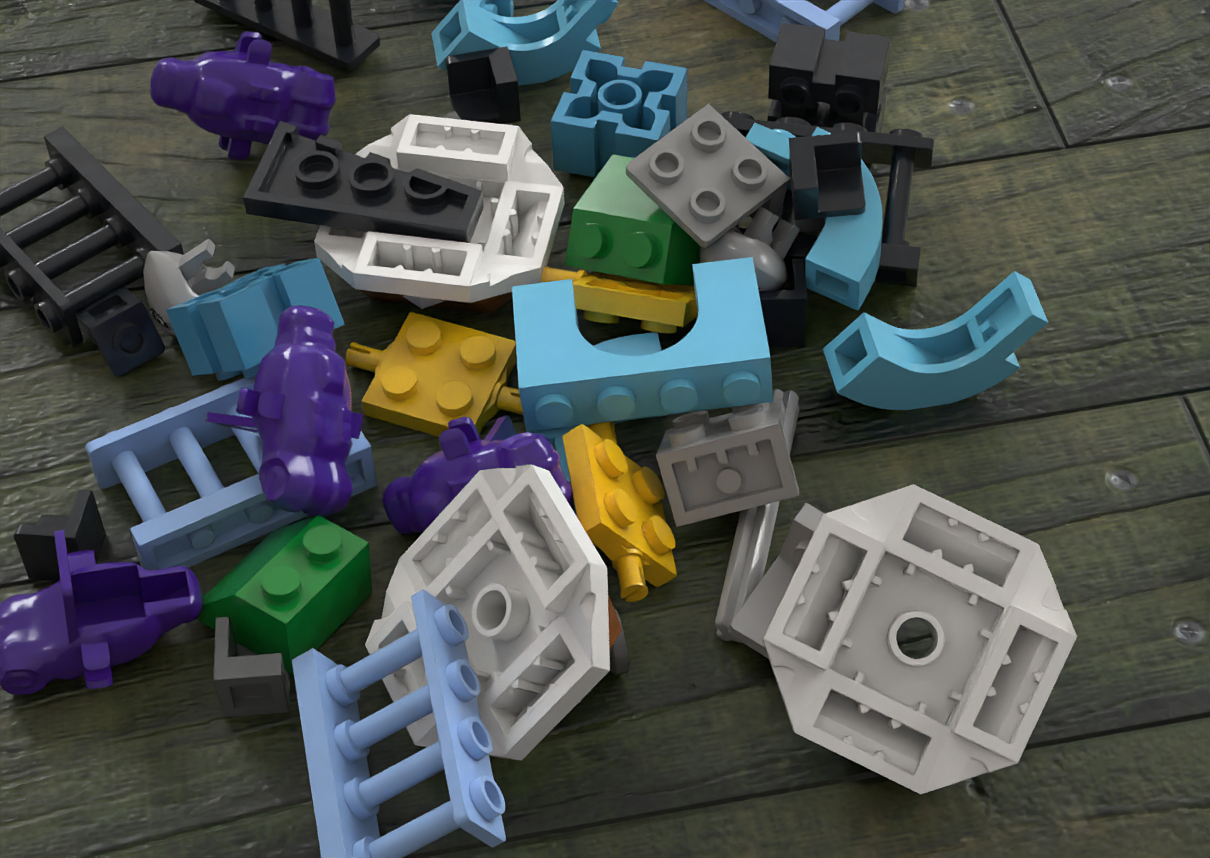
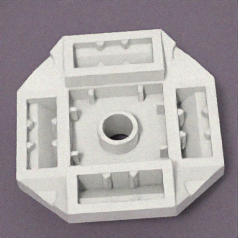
[314,114,565,314]
[365,465,622,761]
[763,484,1077,794]

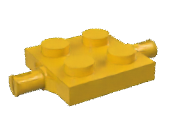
[541,266,698,333]
[345,312,524,437]
[562,421,677,602]

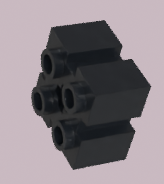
[767,23,891,133]

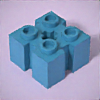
[551,50,687,177]
[166,258,345,381]

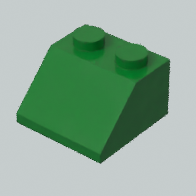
[565,155,699,286]
[197,515,372,674]

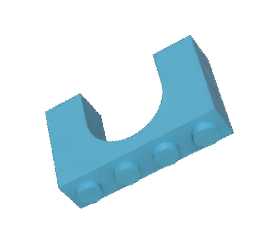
[512,257,773,432]

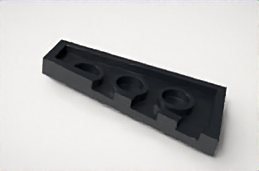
[243,121,484,243]

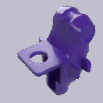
[150,31,336,160]
[206,305,363,517]
[382,416,575,535]
[0,530,202,694]

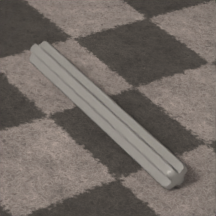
[715,389,800,643]

